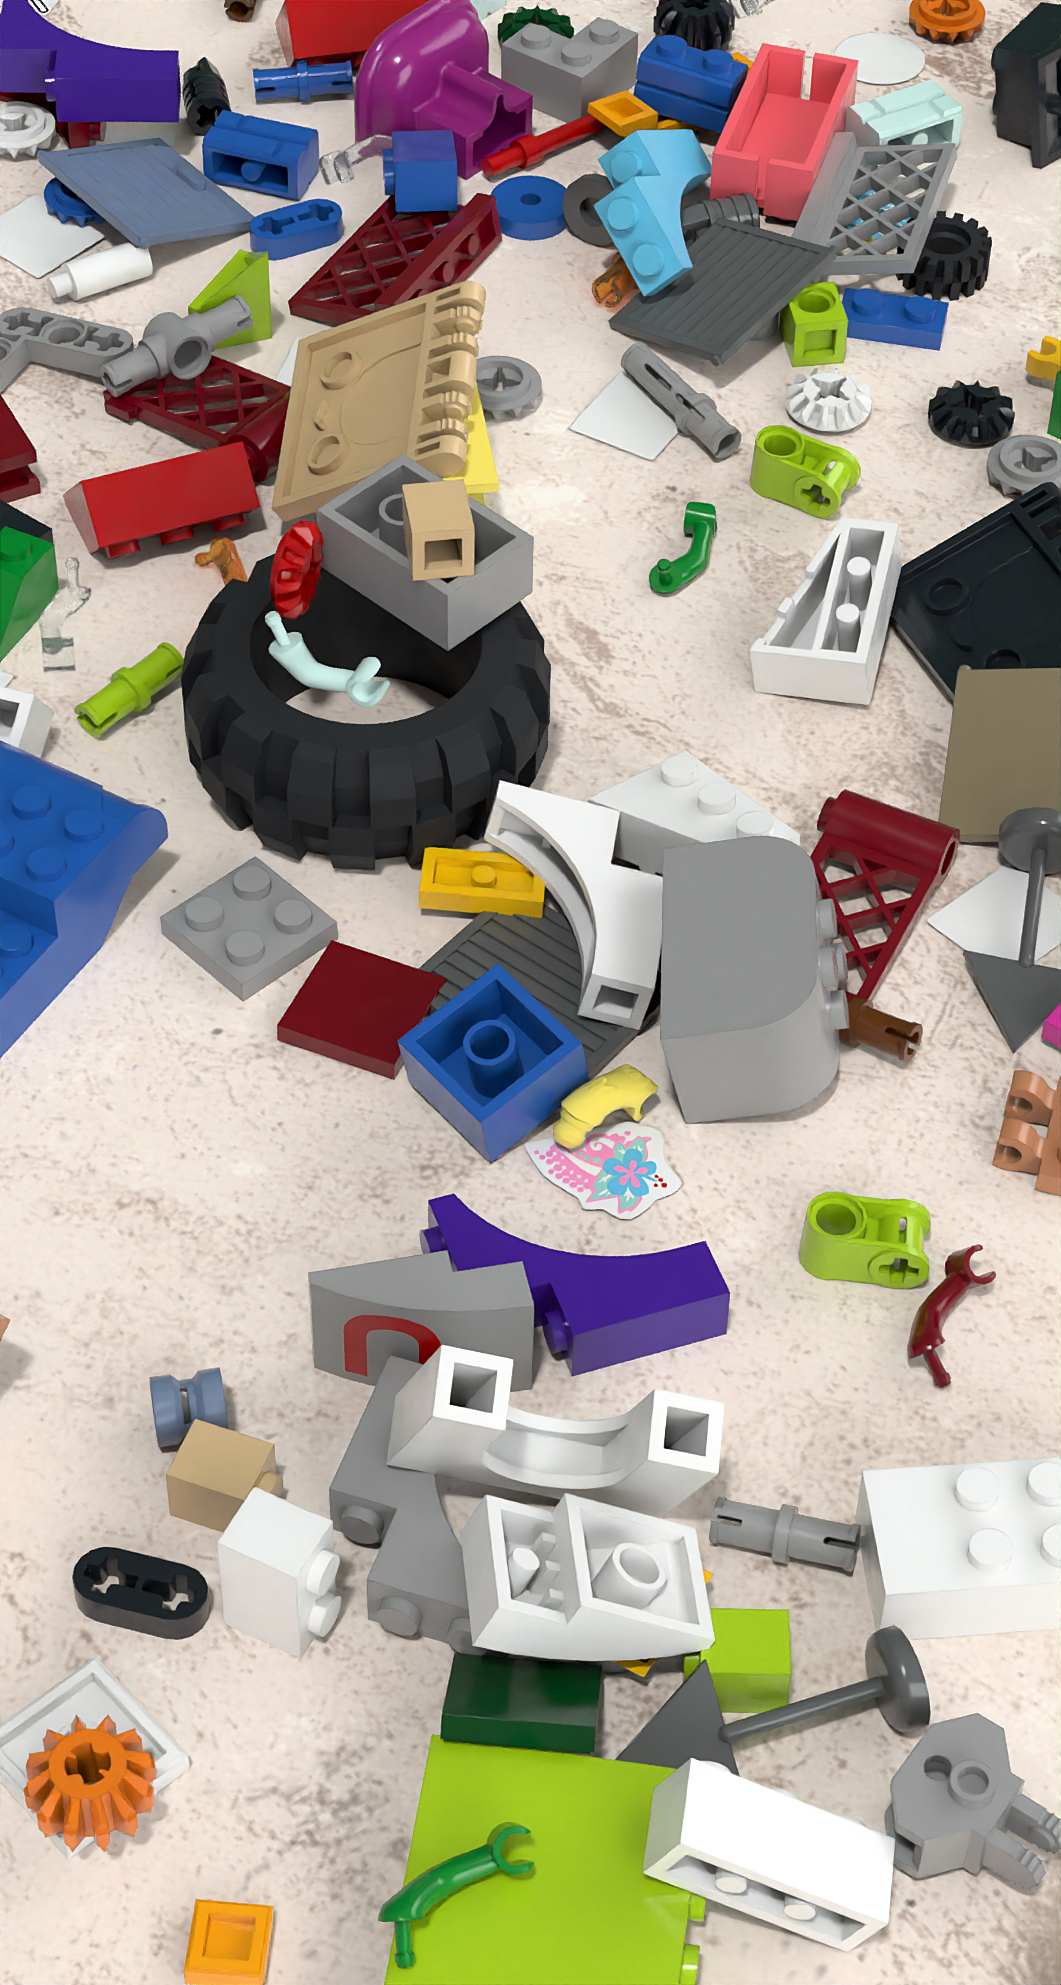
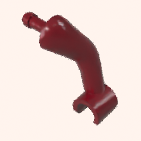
[907,1244,996,1388]

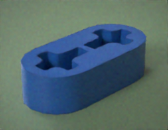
[249,199,343,261]

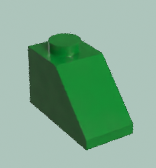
[0,526,60,662]

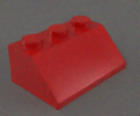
[275,0,430,69]
[63,441,260,559]

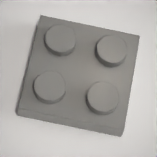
[160,856,338,1002]

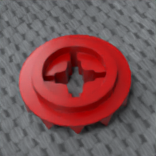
[270,520,324,619]

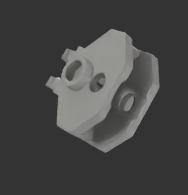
[884,1713,1061,1890]

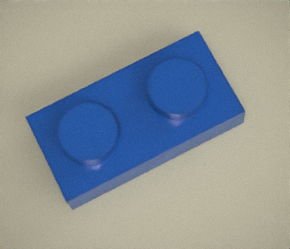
[842,288,949,351]

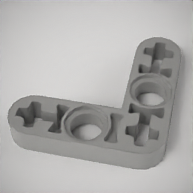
[0,307,134,393]

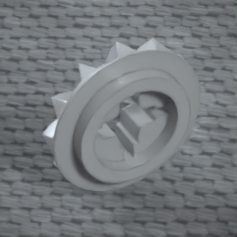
[476,356,542,420]
[986,435,1061,495]

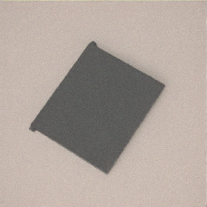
[608,217,839,367]
[418,904,661,1080]

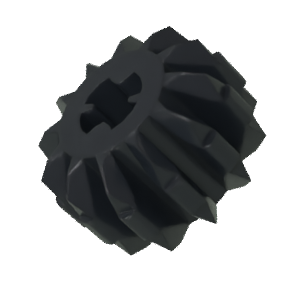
[653,0,735,52]

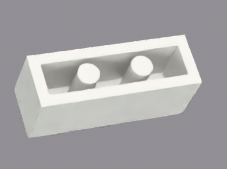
[642,1758,895,1952]

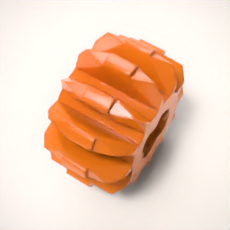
[24,1715,156,1853]

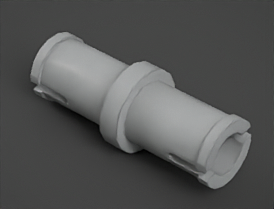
[709,1496,861,1571]

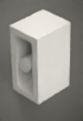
[217,1487,342,1659]

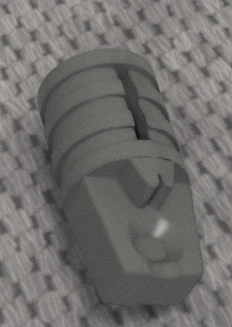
[680,192,760,247]

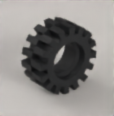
[896,211,992,301]

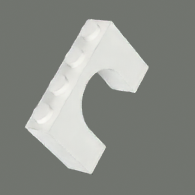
[386,1345,725,1519]

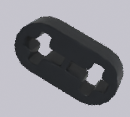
[72,1547,210,1640]

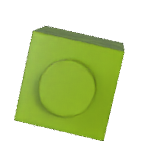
[682,1608,792,1713]

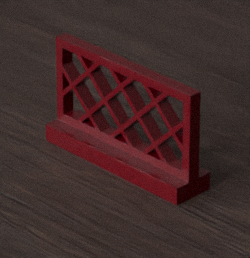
[288,193,502,324]

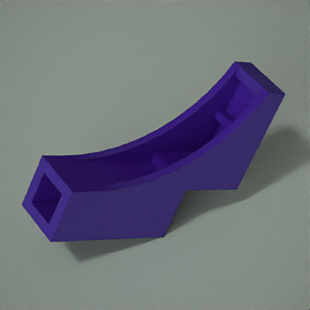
[0,0,181,123]
[419,1193,730,1377]

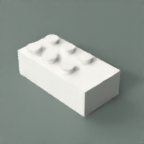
[855,1457,1061,1640]

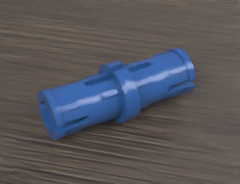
[253,61,354,102]

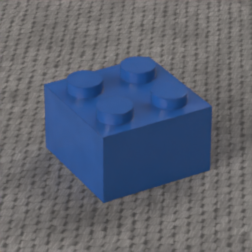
[397,963,590,1163]

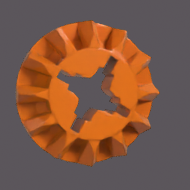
[909,0,986,42]

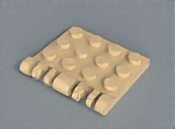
[271,281,486,522]

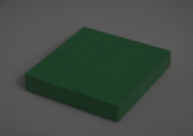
[440,1653,602,1754]

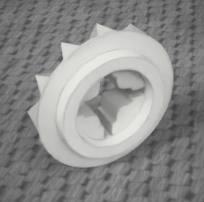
[0,101,56,159]
[786,368,872,432]

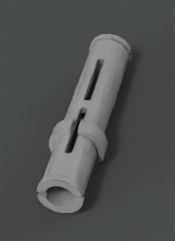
[621,342,742,458]

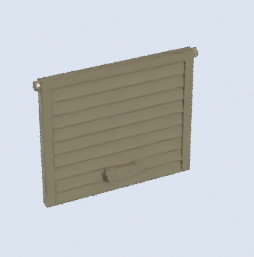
[938,665,1061,842]

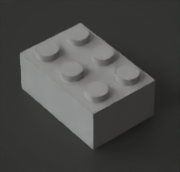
[317,454,534,651]

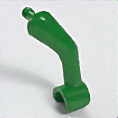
[649,502,717,594]
[378,1822,534,1967]

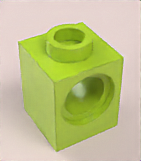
[779,281,848,367]

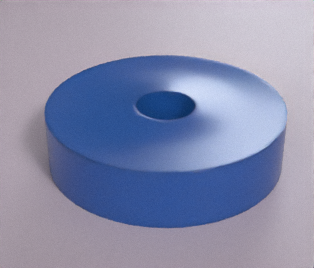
[491,175,568,241]

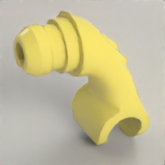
[552,1063,659,1149]

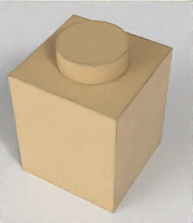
[402,479,475,581]
[166,1419,283,1533]

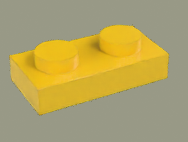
[418,847,546,918]

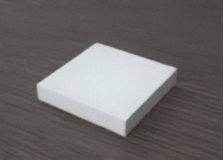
[0,1657,190,1859]

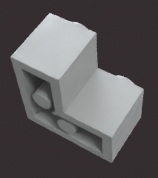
[501,17,638,123]

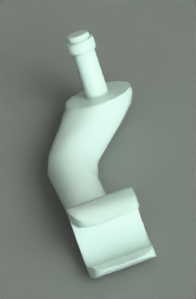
[265,611,391,707]

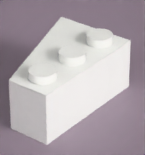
[749,517,902,705]
[588,750,800,876]

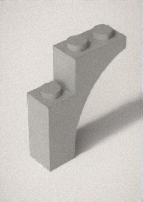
[329,1355,509,1658]

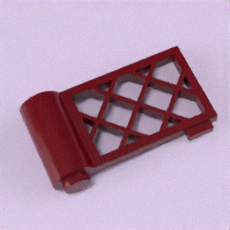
[103,355,291,482]
[810,789,960,1001]

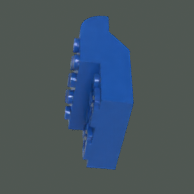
[0,740,168,1059]

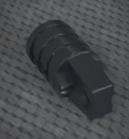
[182,57,231,136]

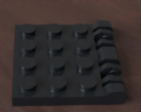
[889,482,1061,703]

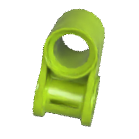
[750,425,861,518]
[798,1191,931,1289]

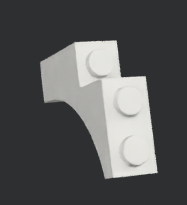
[484,780,663,1030]

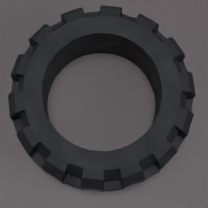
[181,554,551,870]

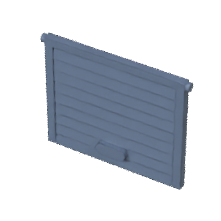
[36,138,255,249]

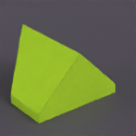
[188,249,272,350]

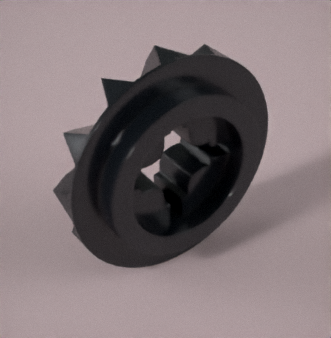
[928,380,1015,444]

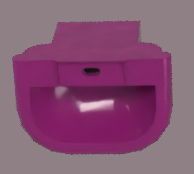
[354,0,533,180]

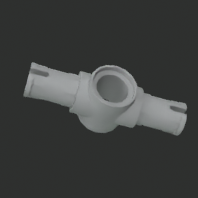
[99,295,254,397]

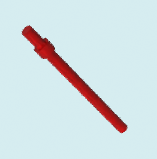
[481,114,609,178]

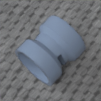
[149,1367,228,1447]

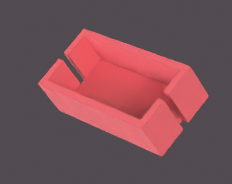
[709,43,859,221]

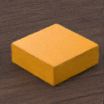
[184,1899,274,1985]

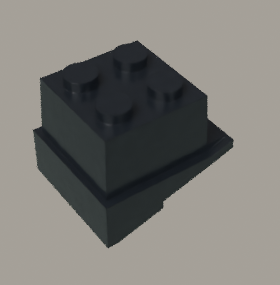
[991,2,1061,169]

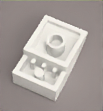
[460,1493,715,1661]

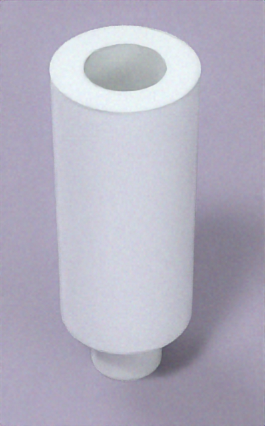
[47,241,153,300]

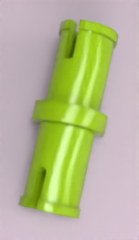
[74,642,184,738]

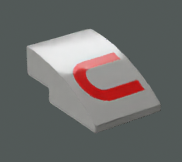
[308,1250,534,1392]

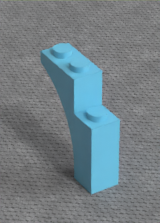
[593,129,712,296]

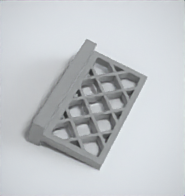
[791,132,957,284]

